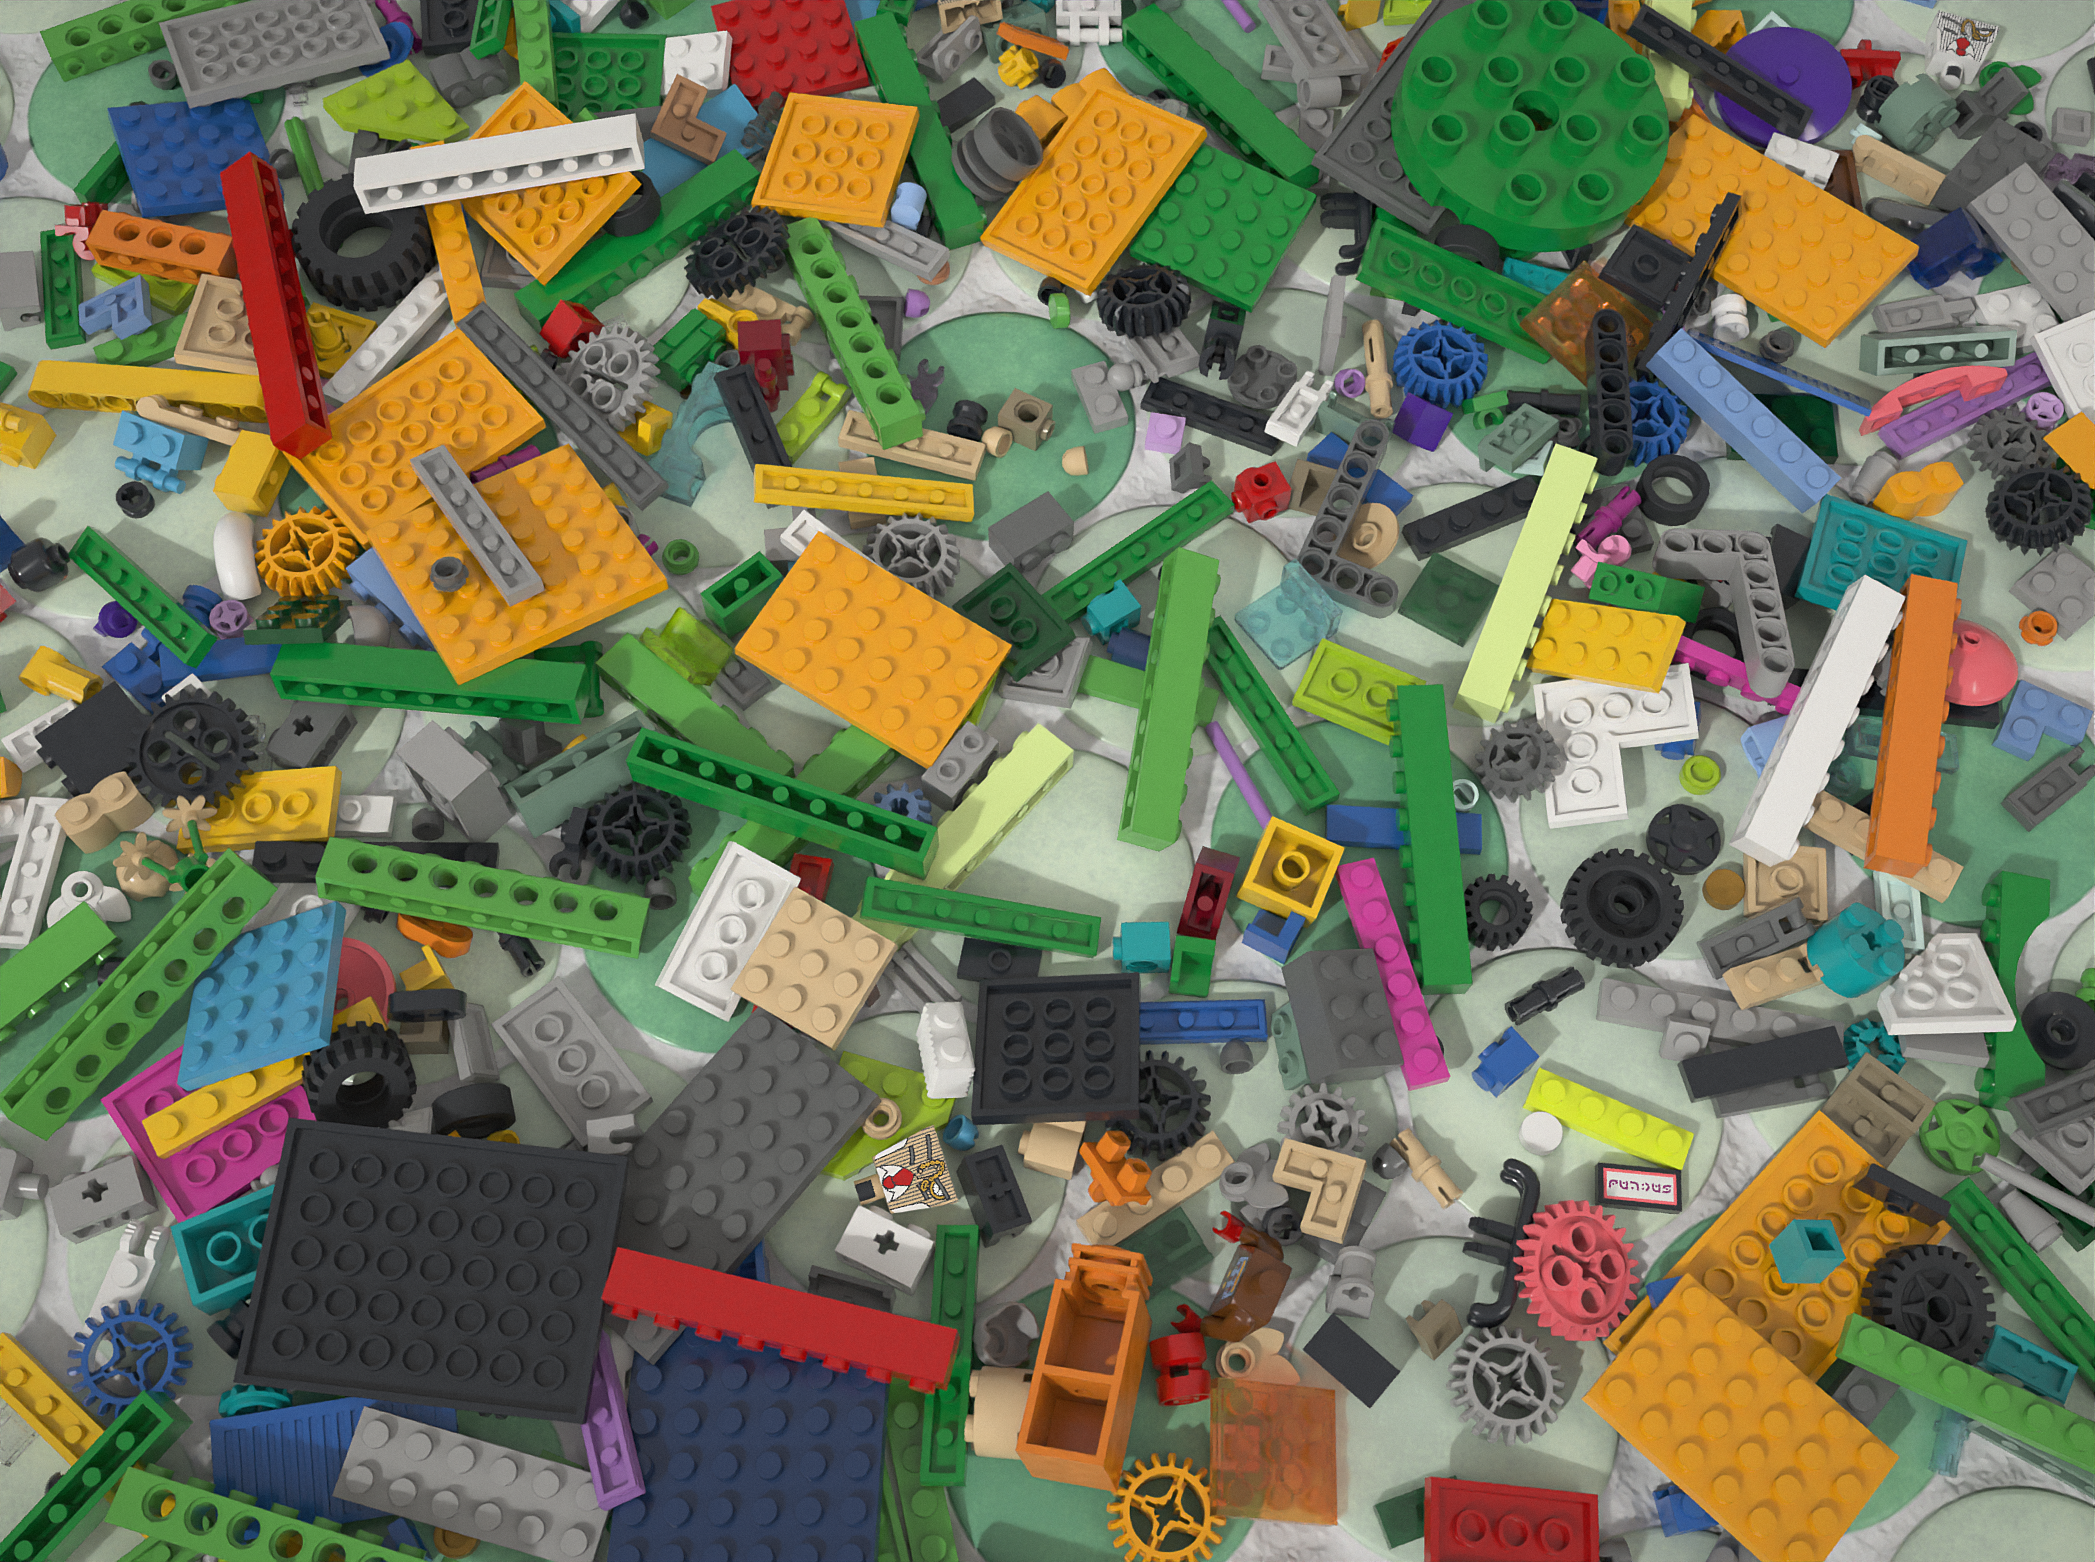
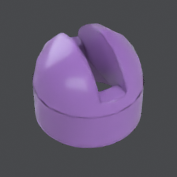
[904,288,930,318]
[1333,368,1365,398]

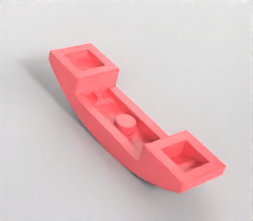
[1859,366,2008,436]

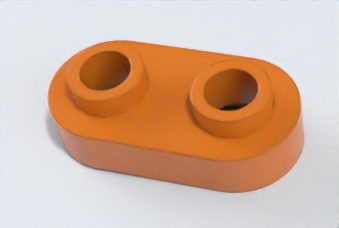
[396,913,473,958]

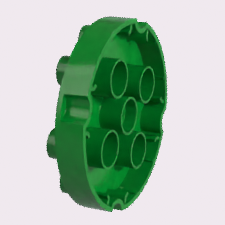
[1391,0,1669,252]

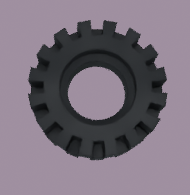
[1464,874,1533,951]

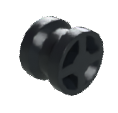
[947,400,988,442]

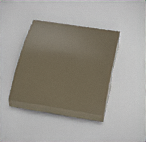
[1820,1052,1937,1169]

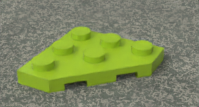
[323,59,469,144]
[820,1050,957,1181]

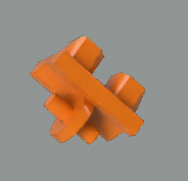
[1078,1131,1152,1206]

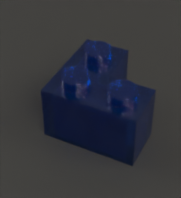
[1907,207,2004,290]

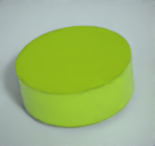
[1679,755,1721,795]

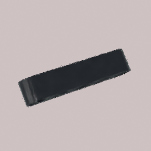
[1585,309,1633,477]

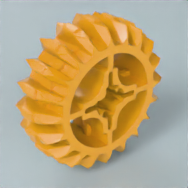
[254,506,359,601]
[1106,1453,1226,1562]

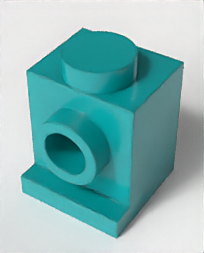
[1081,579,1141,645]

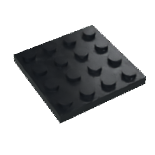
[971,972,1141,1125]

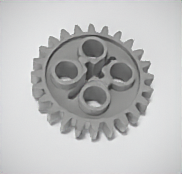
[559,325,661,432]

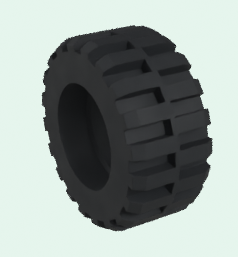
[291,173,436,312]

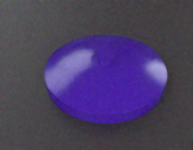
[1714,27,1852,149]

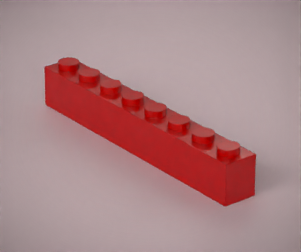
[601,1247,960,1394]

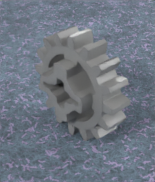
[1277,1083,1368,1158]

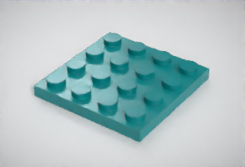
[1795,494,1968,611]

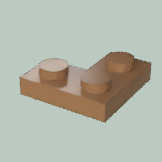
[649,74,727,165]

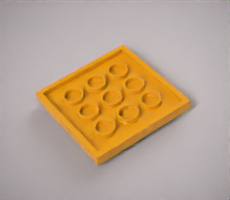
[751,93,920,228]

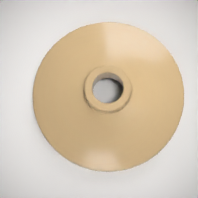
[1332,503,1399,569]

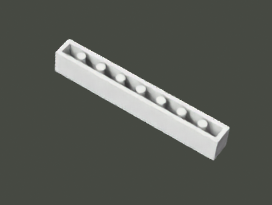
[354,113,645,214]
[1729,575,1906,867]

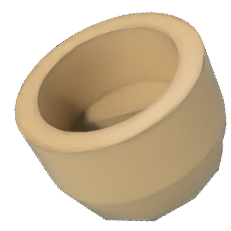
[982,426,1013,458]
[1062,446,1089,476]

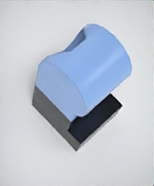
[891,182,933,239]

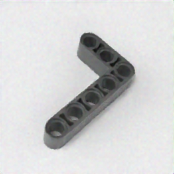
[1295,419,1399,619]

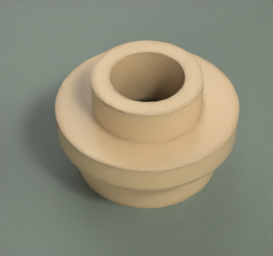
[861,1098,902,1140]

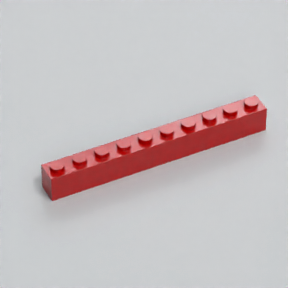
[220,151,333,460]

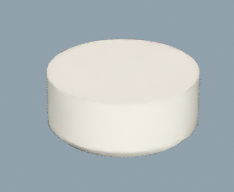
[1519,1111,1563,1155]

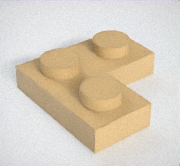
[1272,1138,1367,1244]

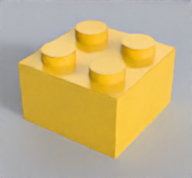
[1235,816,1345,928]

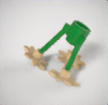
[113,795,217,895]

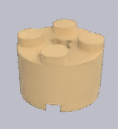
[965,1366,1034,1460]

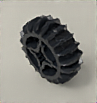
[1097,263,1191,340]
[1985,461,2093,556]
[585,781,692,886]
[1104,1050,1211,1162]

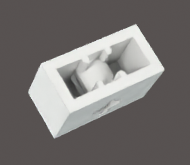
[835,1205,935,1297]

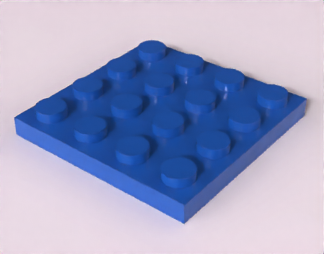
[108,98,284,218]

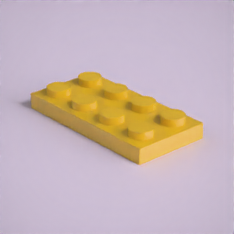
[1526,599,1686,694]
[177,766,342,854]

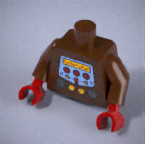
[1170,1211,1292,1342]

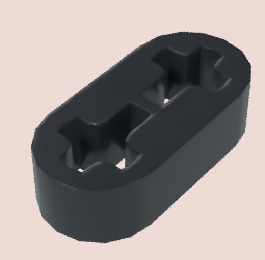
[387,989,467,1023]

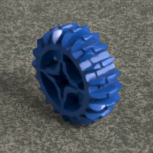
[1392,319,1488,409]
[1611,376,1690,468]
[67,1299,194,1419]

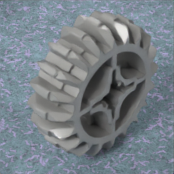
[861,512,960,599]
[1446,1325,1565,1446]

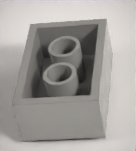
[396,720,512,842]

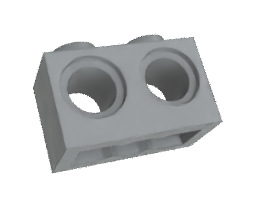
[921,721,999,812]

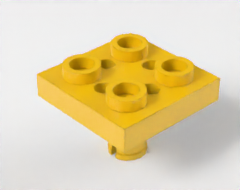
[307,302,378,379]

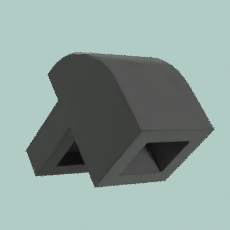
[1949,67,2029,140]

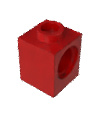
[539,299,604,359]

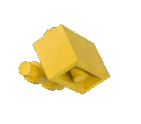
[0,402,57,469]

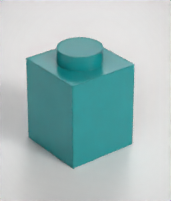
[1769,1219,1846,1284]

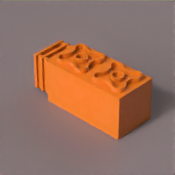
[1015,1243,1153,1492]

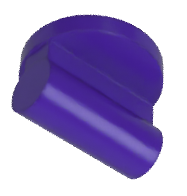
[93,600,138,638]

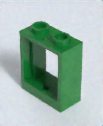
[1588,562,1705,623]

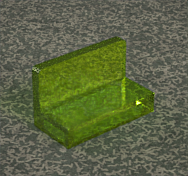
[639,607,733,686]

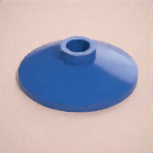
[358,22,413,78]

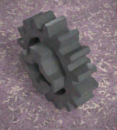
[1966,409,2050,480]
[1475,719,1561,803]

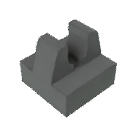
[1169,442,1212,494]

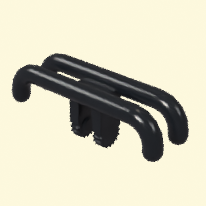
[1320,190,1372,276]
[1462,1158,1540,1329]

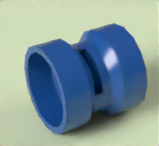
[182,585,223,630]

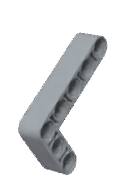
[1652,528,1795,698]

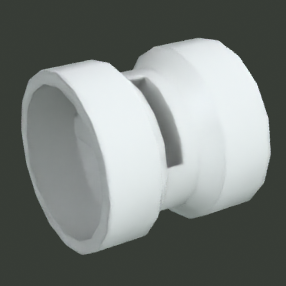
[1710,294,1749,343]

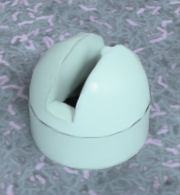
[1453,779,1479,812]

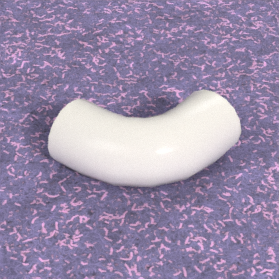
[213,512,262,601]

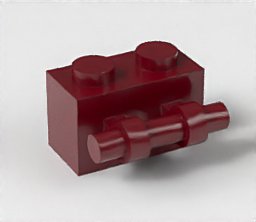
[738,319,795,412]

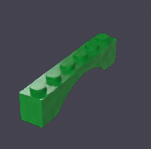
[1974,871,2050,1112]

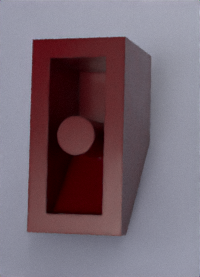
[1176,846,1240,940]

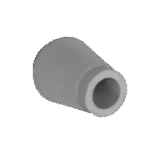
[1849,451,1900,506]
[1997,1189,2064,1253]

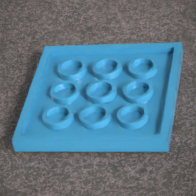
[177,901,346,1091]

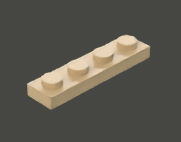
[838,410,986,481]
[1804,790,1964,903]
[1076,1131,1235,1247]

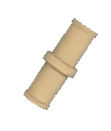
[1389,1128,1464,1210]

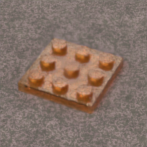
[1519,260,1653,388]
[1210,1377,1337,1527]

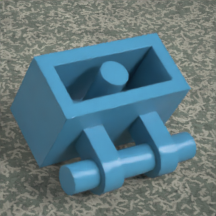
[113,410,209,494]

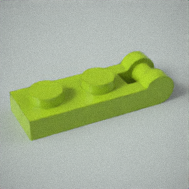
[775,371,852,464]

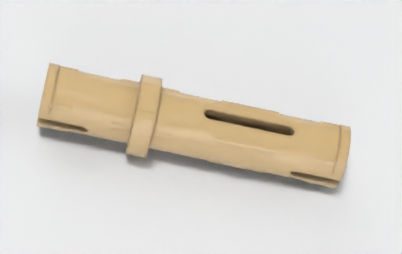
[1362,320,1393,419]

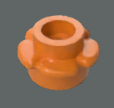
[2019,611,2058,646]

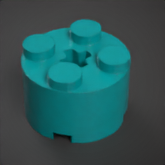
[1807,902,1905,998]

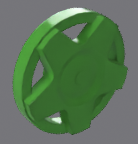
[1919,1099,2001,1176]

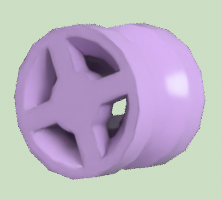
[2018,392,2064,434]
[209,600,254,640]

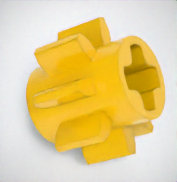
[998,45,1039,90]

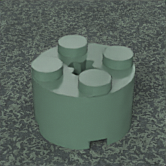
[1874,73,1960,155]

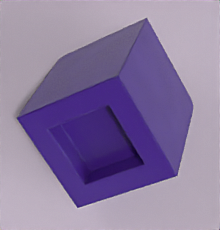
[1393,392,1453,452]

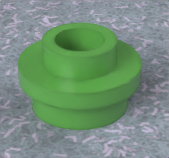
[662,539,699,575]

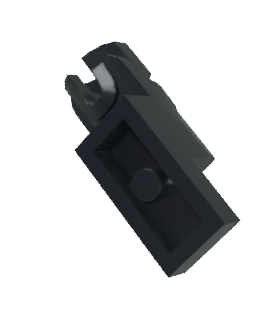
[1198,300,1246,380]

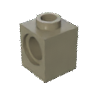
[998,388,1056,451]

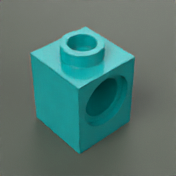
[1113,922,1171,974]

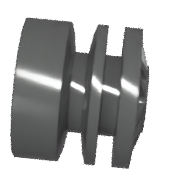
[952,107,1043,202]

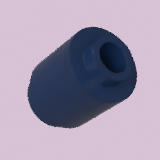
[1106,627,1151,671]

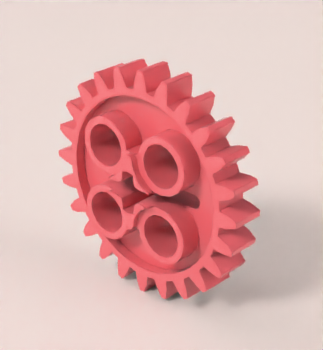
[1513,1200,1640,1341]

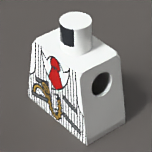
[1925,10,2000,90]

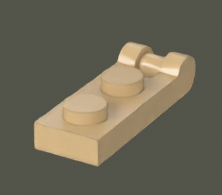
[1852,135,1946,206]
[715,284,815,346]
[136,394,249,446]
[1722,943,1824,1010]

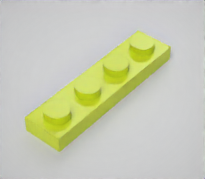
[1522,1067,1694,1170]

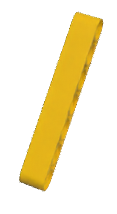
[28,360,268,423]

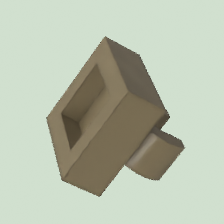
[1406,1299,1463,1360]

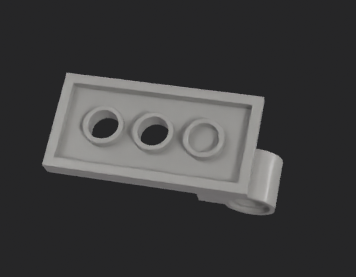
[1258,0,1370,110]

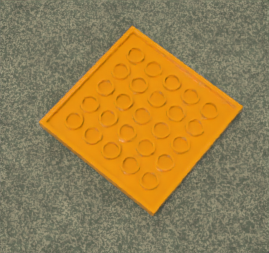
[365,443,669,686]

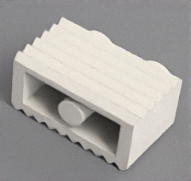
[916,1002,975,1099]

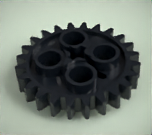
[684,205,790,300]
[125,688,259,809]

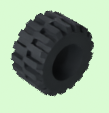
[301,1021,417,1129]

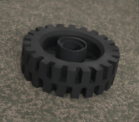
[1560,848,1684,969]
[1861,1244,1996,1366]

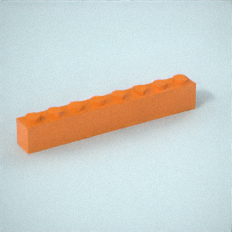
[1864,574,1962,878]

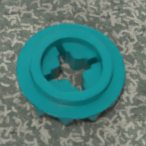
[1843,1018,1907,1074]
[218,1384,293,1418]

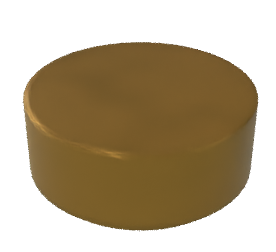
[1702,869,1745,910]
[433,1527,481,1559]

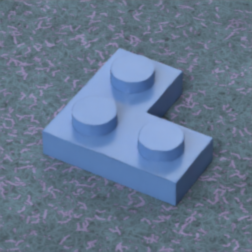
[79,274,153,340]
[1992,680,2094,761]

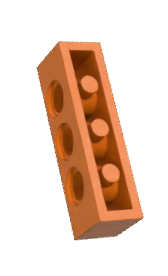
[85,210,238,285]

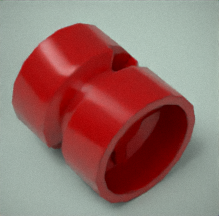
[1149,1333,1214,1406]

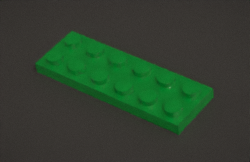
[1355,219,1564,365]

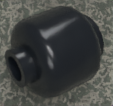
[8,537,70,593]

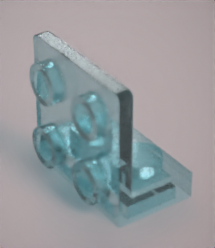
[1234,559,1343,670]

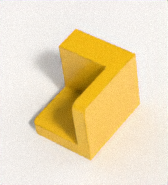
[617,400,673,457]
[399,944,455,991]

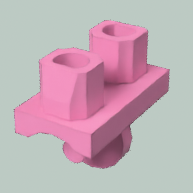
[1570,535,1632,590]

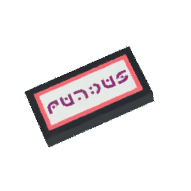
[1595,1162,1682,1215]

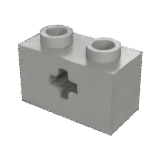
[48,1155,159,1244]

